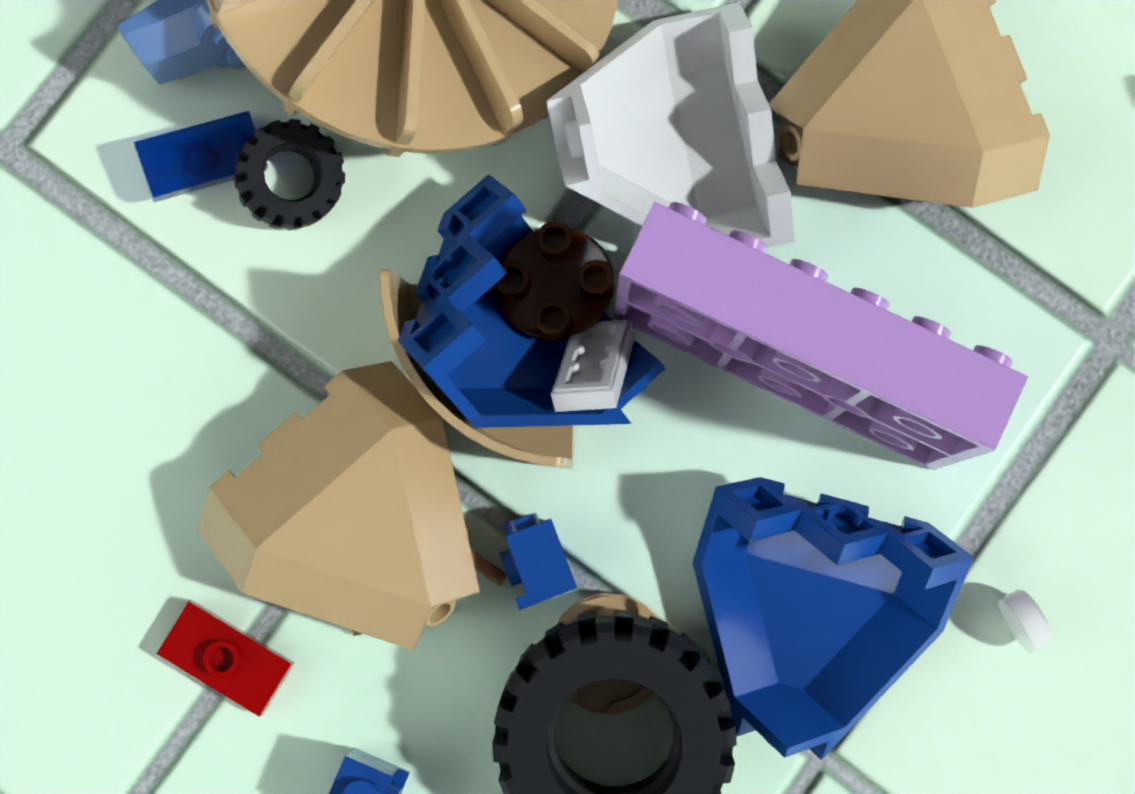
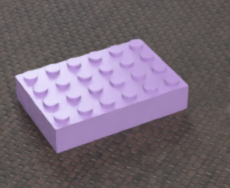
[613,201,1029,470]

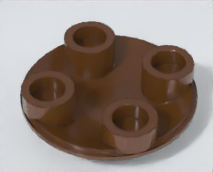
[495,221,615,340]

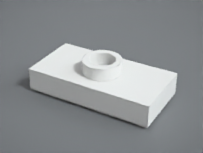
[551,320,635,412]

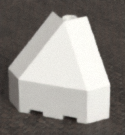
[546,2,795,247]

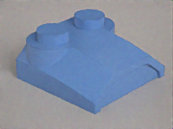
[116,0,246,85]

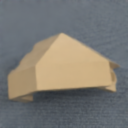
[769,0,1050,208]
[197,361,480,651]

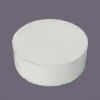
[998,589,1053,653]

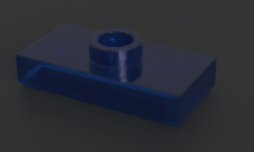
[134,111,268,203]

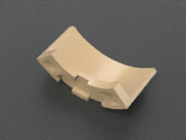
[380,269,575,469]

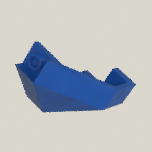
[398,174,666,428]
[692,477,974,760]

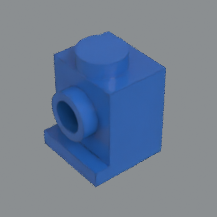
[499,513,577,610]
[329,748,410,794]

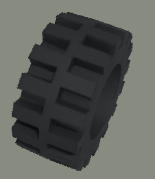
[234,119,345,231]

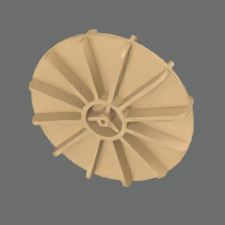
[206,0,618,157]

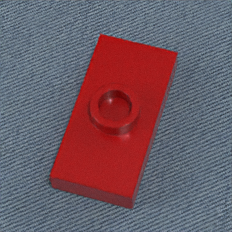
[156,601,295,717]

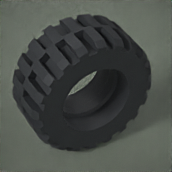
[492,610,737,794]

